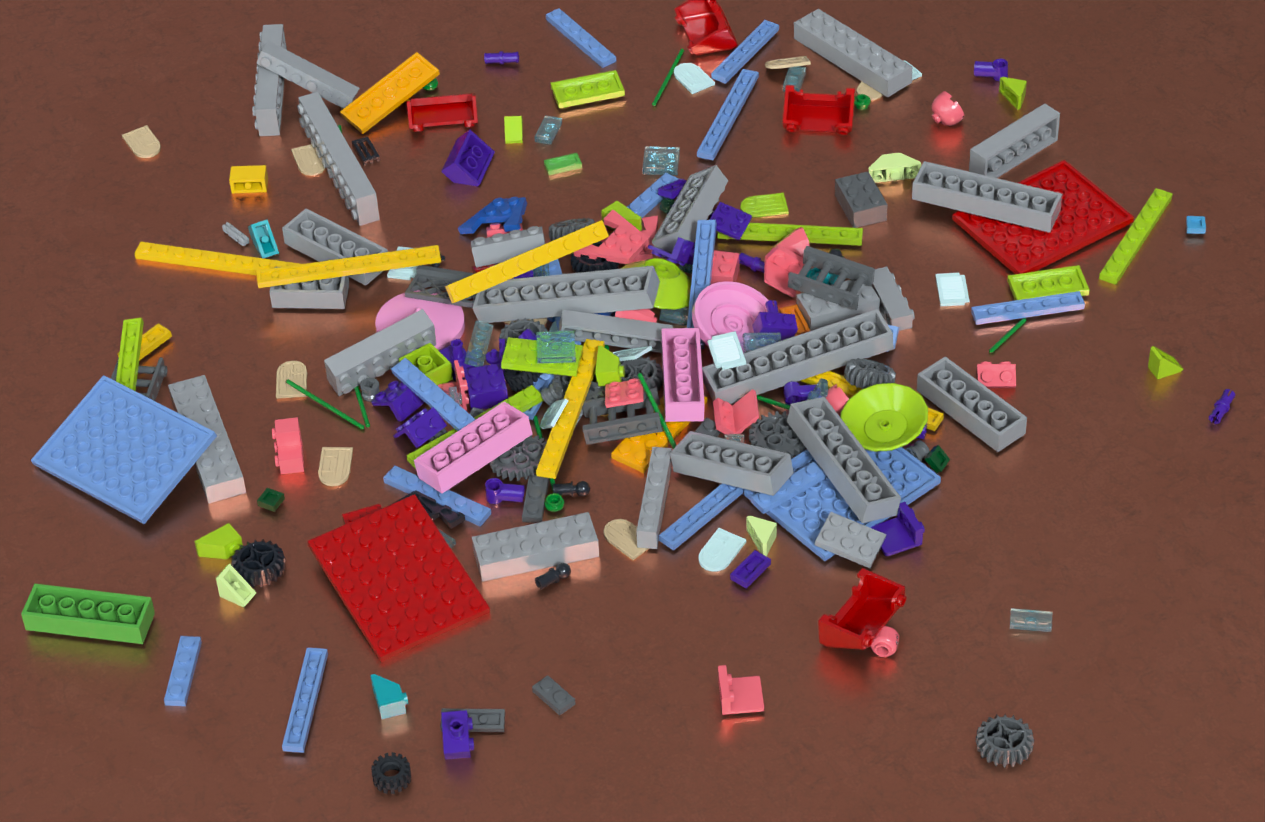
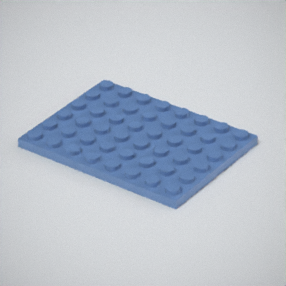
[31,375,217,524]
[744,447,941,561]

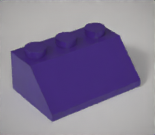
[441,130,495,186]

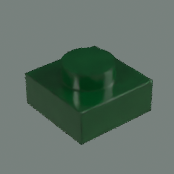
[925,445,950,473]
[257,488,285,512]

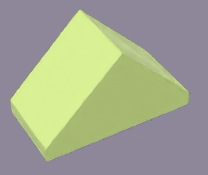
[746,516,777,556]
[216,564,256,607]

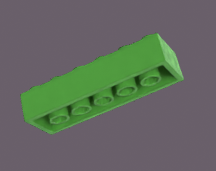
[21,583,155,644]

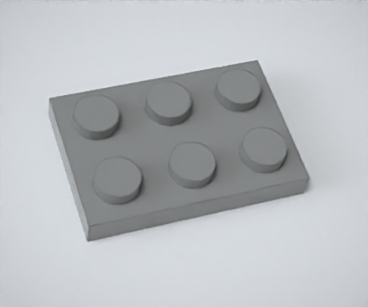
[815,512,886,568]

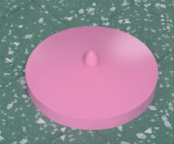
[692,281,775,354]
[375,290,465,351]

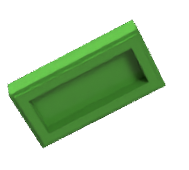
[544,153,582,175]

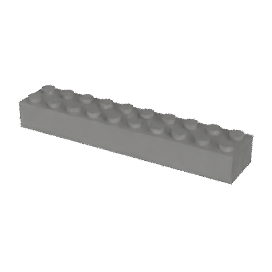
[297,92,380,226]
[473,266,660,324]
[702,309,894,404]

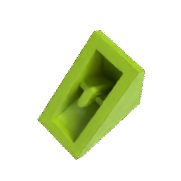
[999,77,1027,110]
[504,116,523,144]
[1148,346,1183,380]

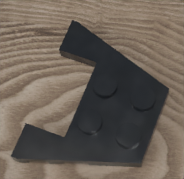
[388,490,465,529]

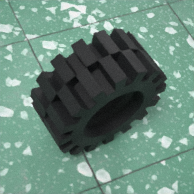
[504,369,541,391]
[371,752,411,794]

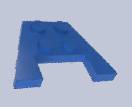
[458,197,527,234]

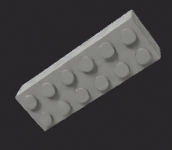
[969,104,1060,178]
[652,165,728,252]
[282,209,388,285]
[324,309,436,396]
[917,357,1027,452]
[670,431,794,496]
[472,512,599,582]

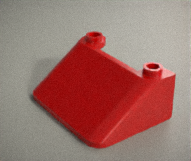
[407,93,478,132]

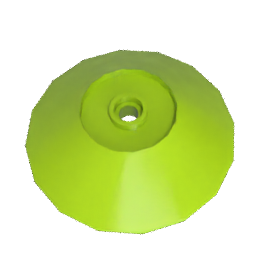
[621,258,692,310]
[840,383,928,452]

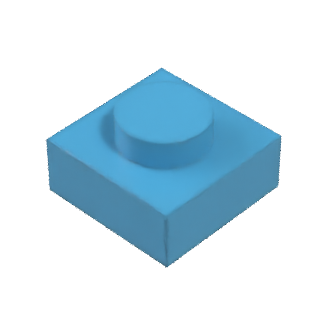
[1186,216,1206,234]

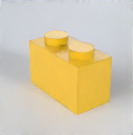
[229,165,268,193]

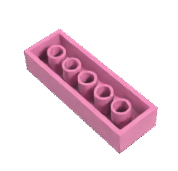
[661,328,704,422]
[414,402,532,493]

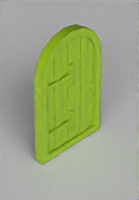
[740,193,789,218]

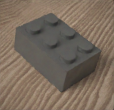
[835,172,888,228]

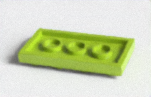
[550,70,625,108]
[1007,265,1090,301]
[501,337,583,377]

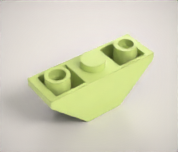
[868,153,921,183]

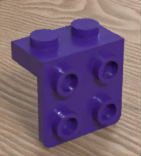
[709,202,752,240]
[647,237,695,266]
[371,380,425,421]
[393,407,447,448]
[871,502,925,556]

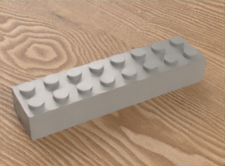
[794,9,912,97]
[252,24,287,136]
[912,161,1062,232]
[168,375,246,504]
[787,397,901,523]

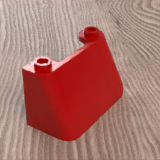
[674,0,739,56]
[783,85,855,135]
[818,568,907,650]

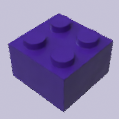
[464,363,508,410]

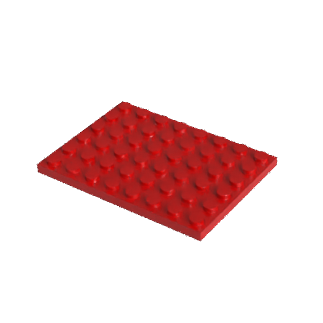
[952,160,1134,274]
[308,494,490,662]

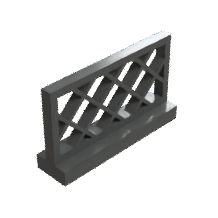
[405,265,477,308]

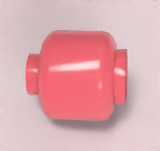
[871,626,899,657]

